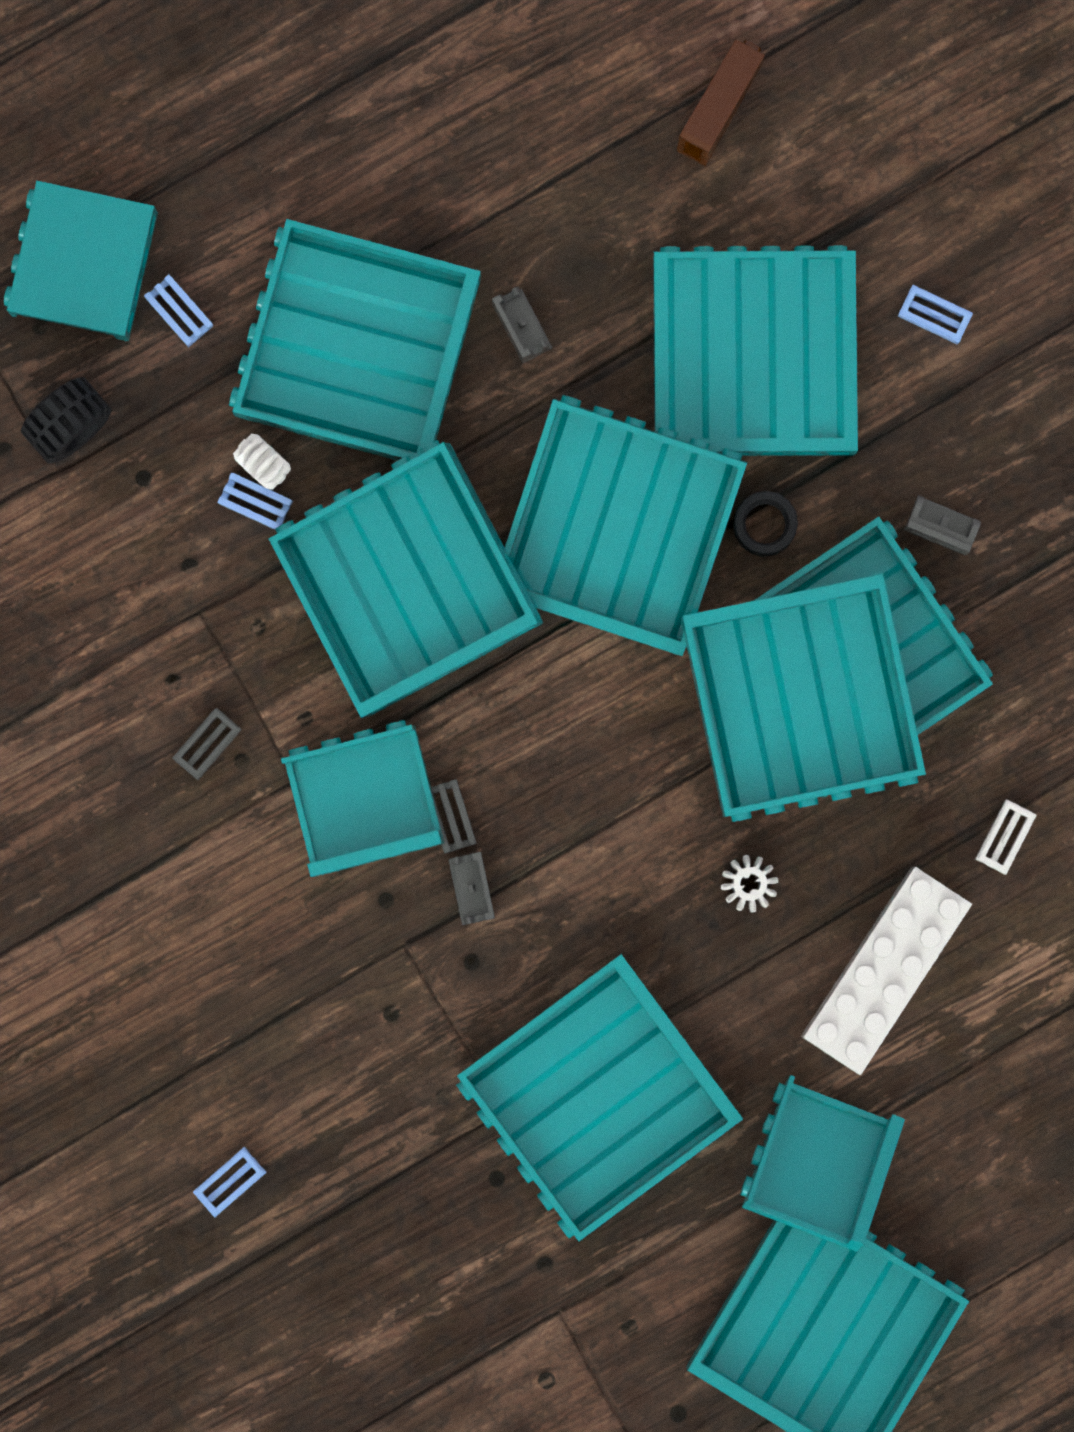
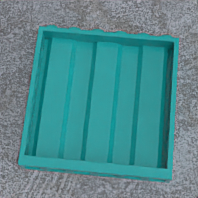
[229,219,481,461]
[653,245,858,456]
[505,395,747,656]
[269,440,544,718]
[754,517,993,799]
[681,574,926,822]
[456,954,743,1242]
[686,1220,969,1432]

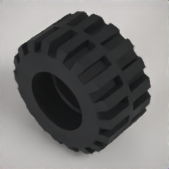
[21,377,112,464]

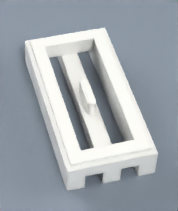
[975,799,1037,875]

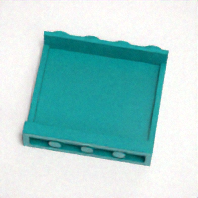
[4,180,158,341]
[281,720,445,877]
[740,1075,905,1252]

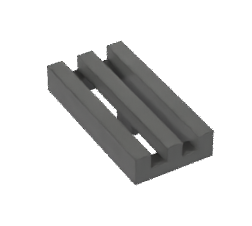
[172,708,242,781]
[431,779,477,854]

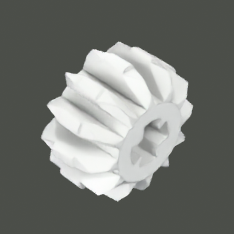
[233,434,291,489]
[721,855,778,913]

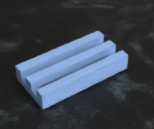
[144,274,214,348]
[898,285,973,345]
[217,472,293,530]
[193,1147,267,1218]

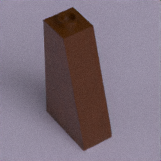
[677,39,765,167]

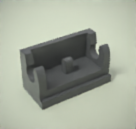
[492,287,552,363]
[904,495,981,556]
[448,852,495,925]

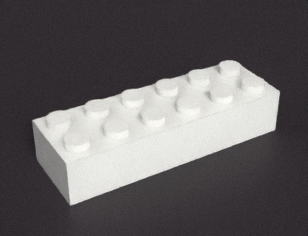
[801,867,972,1075]

